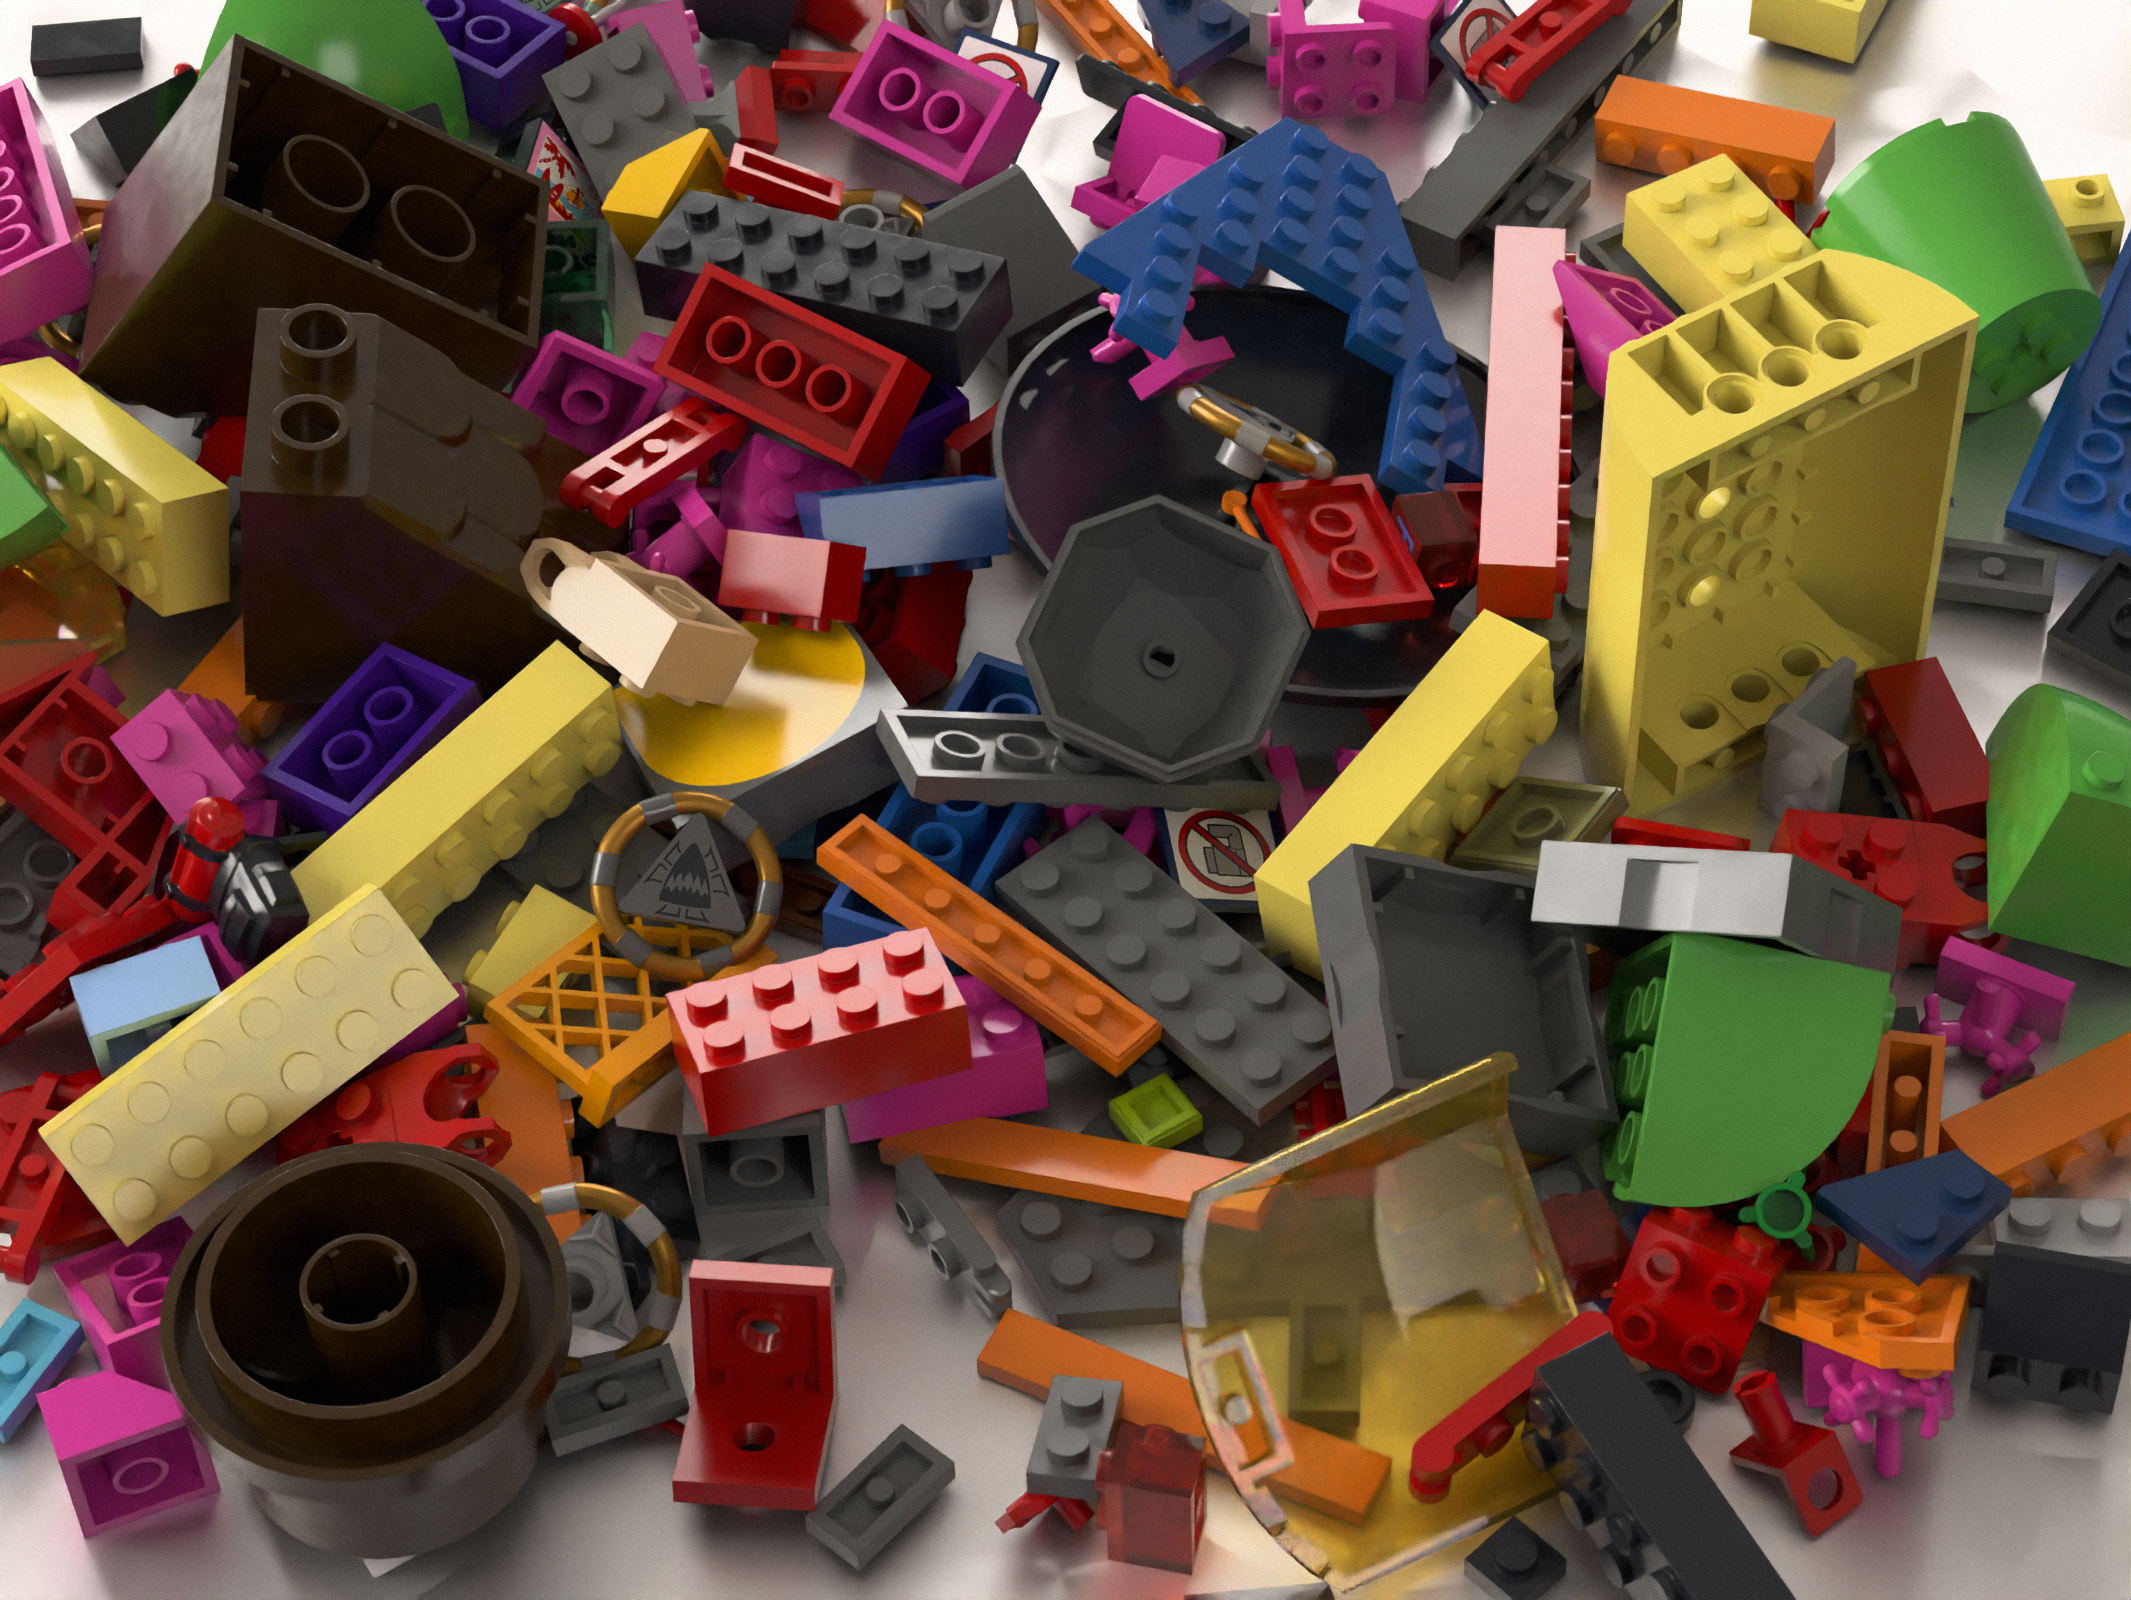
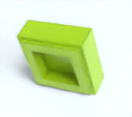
[1109,1072,1203,1149]

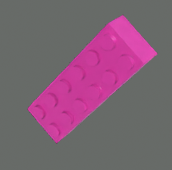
[0,76,94,346]

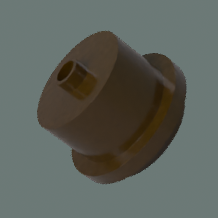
[159,1141,573,1559]

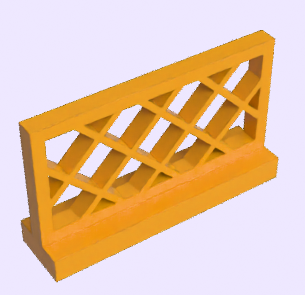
[483,914,780,1129]

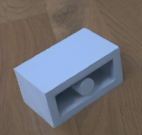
[69,935,221,1078]

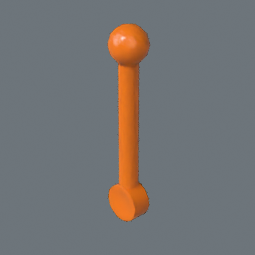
[1221,490,1262,540]

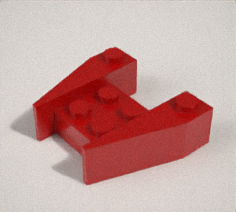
[0,650,174,935]

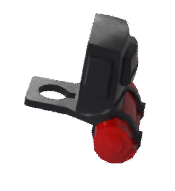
[162,796,330,973]

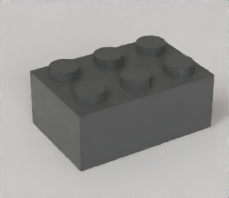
[541,21,700,204]

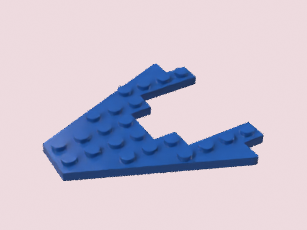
[1071,116,1484,510]

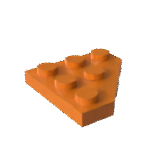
[1758,1270,1971,1379]

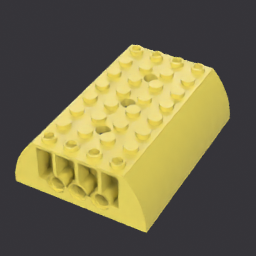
[1578,248,1980,820]

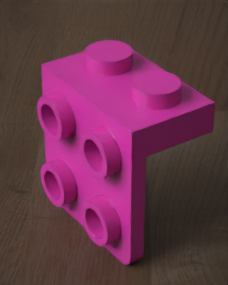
[1266,0,1398,119]
[1070,94,1226,230]
[110,688,274,827]

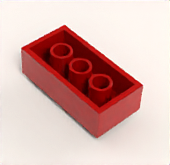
[652,262,932,484]
[665,927,974,1138]

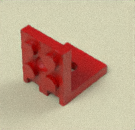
[672,1259,839,1511]

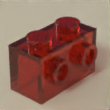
[1095,1422,1207,1576]

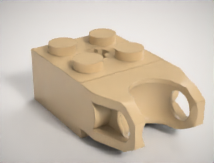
[519,538,759,707]

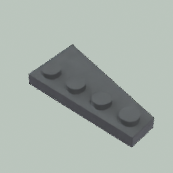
[0,810,82,982]

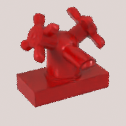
[722,143,844,221]

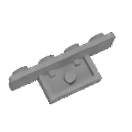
[1933,1197,2131,1305]

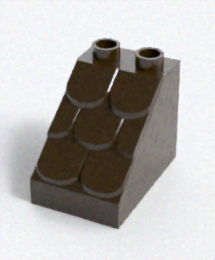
[77,33,551,419]
[240,303,630,703]

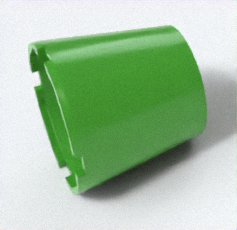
[1810,111,2102,413]

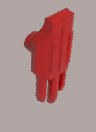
[995,1435,1118,1534]

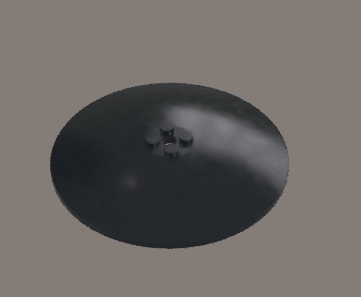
[990,283,1582,709]

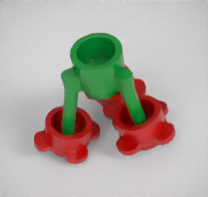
[1707,1149,1846,1272]

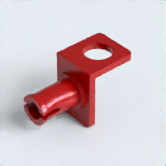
[1729,1370,1863,1536]

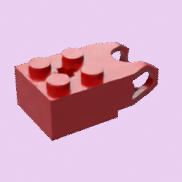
[1768,808,2011,971]
[274,1043,513,1168]

